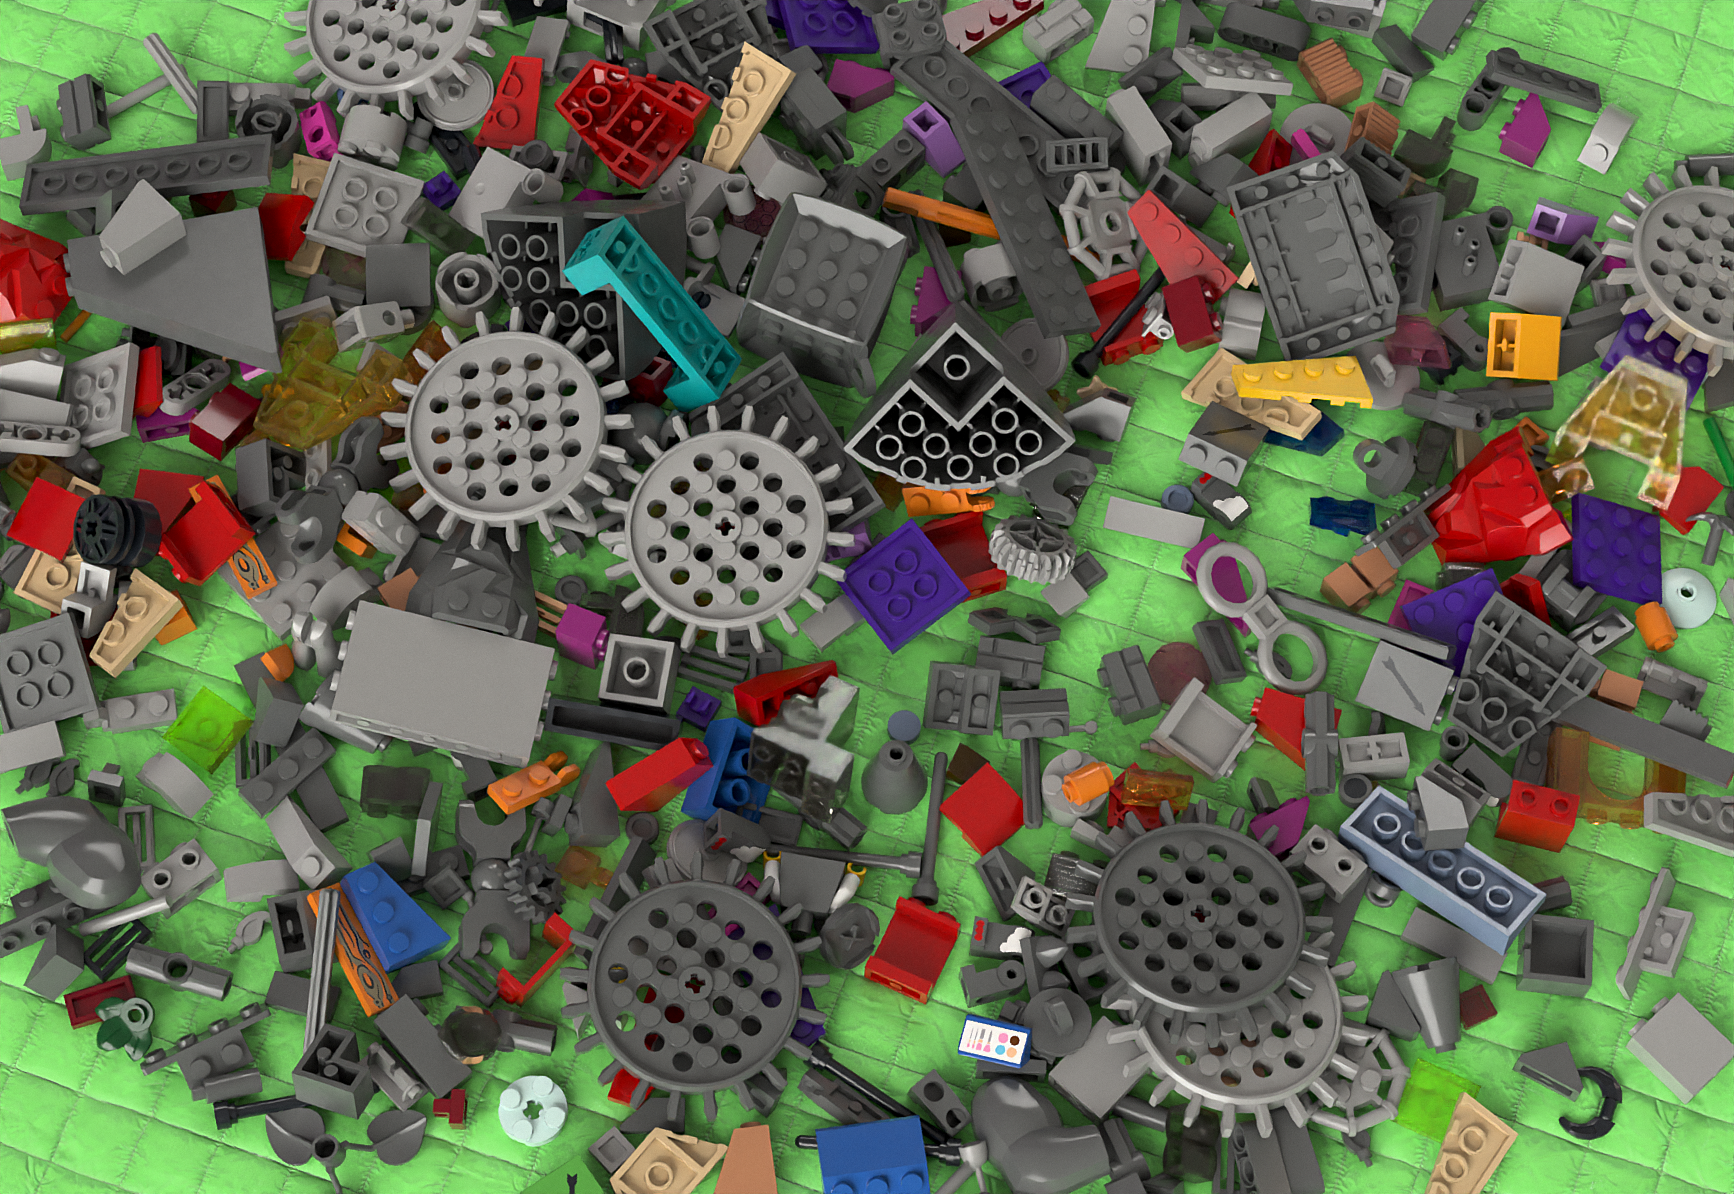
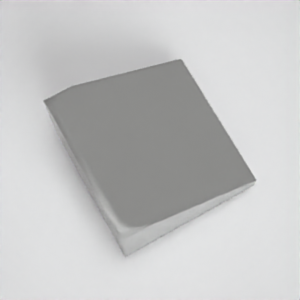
[1040,573,1090,618]

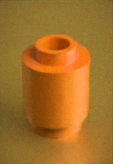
[1634,602,1678,653]
[1062,761,1114,806]

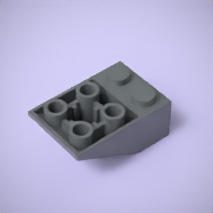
[267,890,339,974]

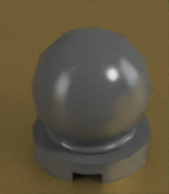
[609,402,689,465]

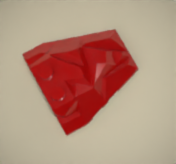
[554,59,711,190]
[0,219,73,354]
[1423,426,1574,572]

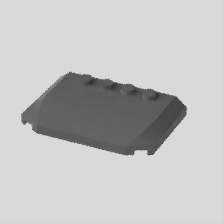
[1226,150,1400,361]
[689,352,886,559]

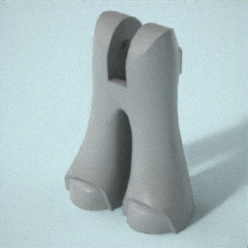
[291,611,343,678]

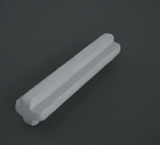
[143,33,197,114]

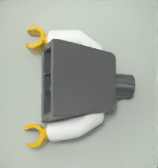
[763,851,867,936]

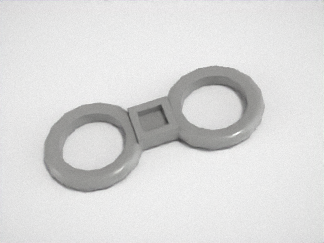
[1196,542,1328,695]

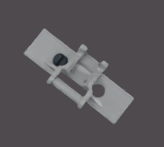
[683,255,745,339]

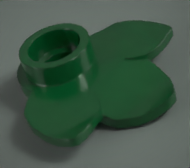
[95,997,155,1062]

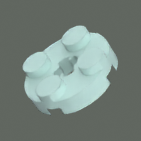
[498,1076,568,1147]

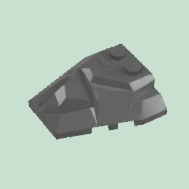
[642,0,778,113]
[405,519,539,643]
[1447,591,1607,757]

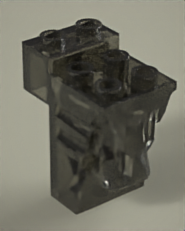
[747,675,860,824]

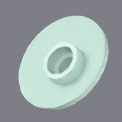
[1660,568,1716,629]

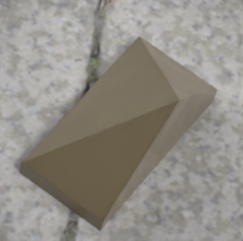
[1450,427,1485,479]

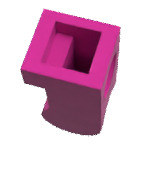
[299,101,343,162]

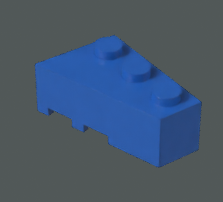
[340,862,451,975]

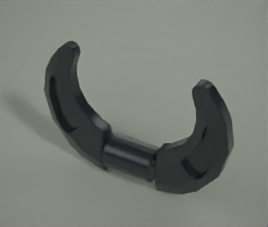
[1559,1066,1622,1141]

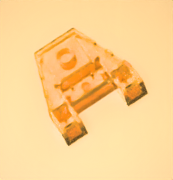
[253,316,414,451]
[1545,355,1688,511]

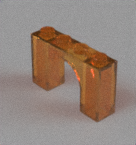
[1545,727,1686,834]

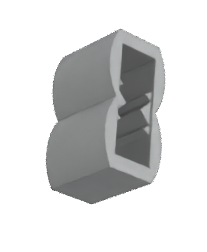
[1218,288,1266,360]

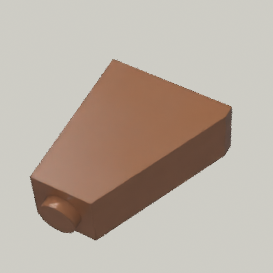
[714,1121,778,1194]

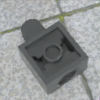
[779,66,854,166]

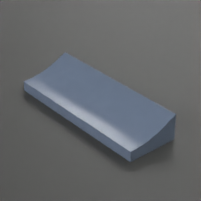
[1338,785,1547,956]

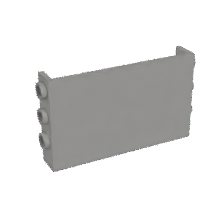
[329,600,558,769]

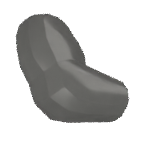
[0,796,141,909]
[971,1075,1110,1194]

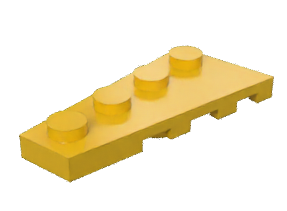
[1231,356,1373,409]

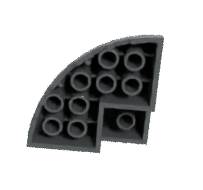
[481,200,687,382]
[843,301,1076,491]

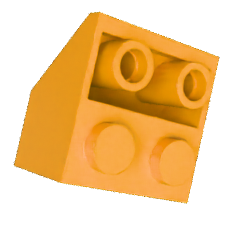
[1486,312,1562,381]

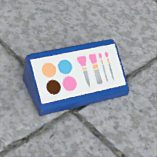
[958,1014,1032,1068]

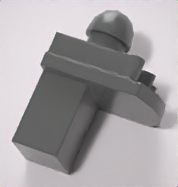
[50,448,105,486]

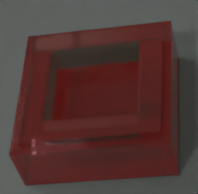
[1460,984,1498,1031]

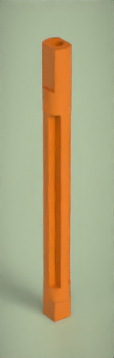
[882,187,1114,264]

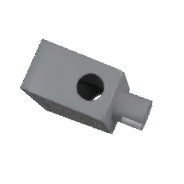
[332,301,415,353]

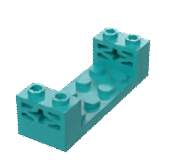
[562,216,742,412]

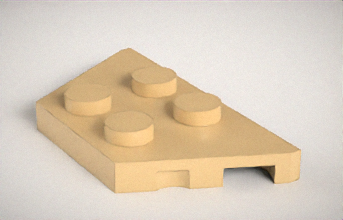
[609,1127,728,1194]

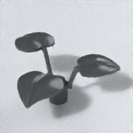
[265,1108,427,1194]

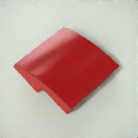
[258,193,315,261]
[132,346,163,420]
[6,477,86,562]
[939,762,1025,857]

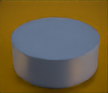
[1161,485,1194,514]
[887,710,921,745]

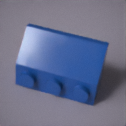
[681,717,783,826]
[815,1115,930,1194]

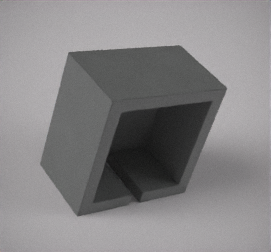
[1516,914,1594,998]

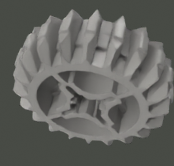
[988,514,1077,585]

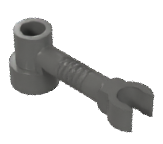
[360,101,434,154]
[1439,726,1469,761]

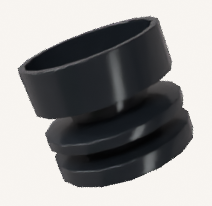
[73,494,162,567]

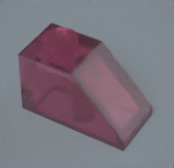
[1384,315,1452,369]

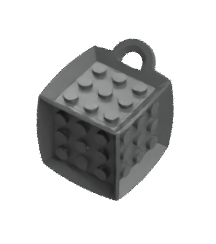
[736,192,909,398]

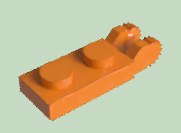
[902,482,995,517]
[487,750,581,815]

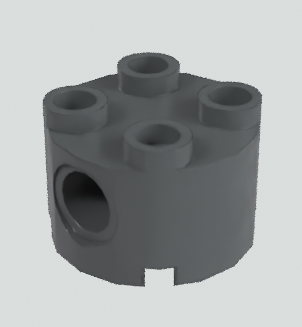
[235,94,302,169]

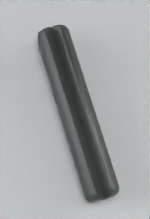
[1020,737,1043,830]

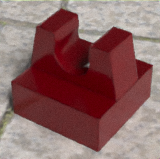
[433,1089,469,1130]

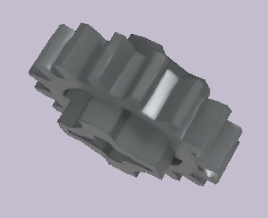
[504,850,566,925]

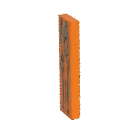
[188,475,278,600]
[307,882,399,1017]

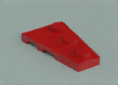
[473,55,545,150]

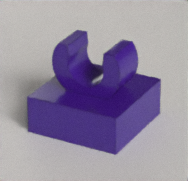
[421,171,461,215]
[676,686,722,732]

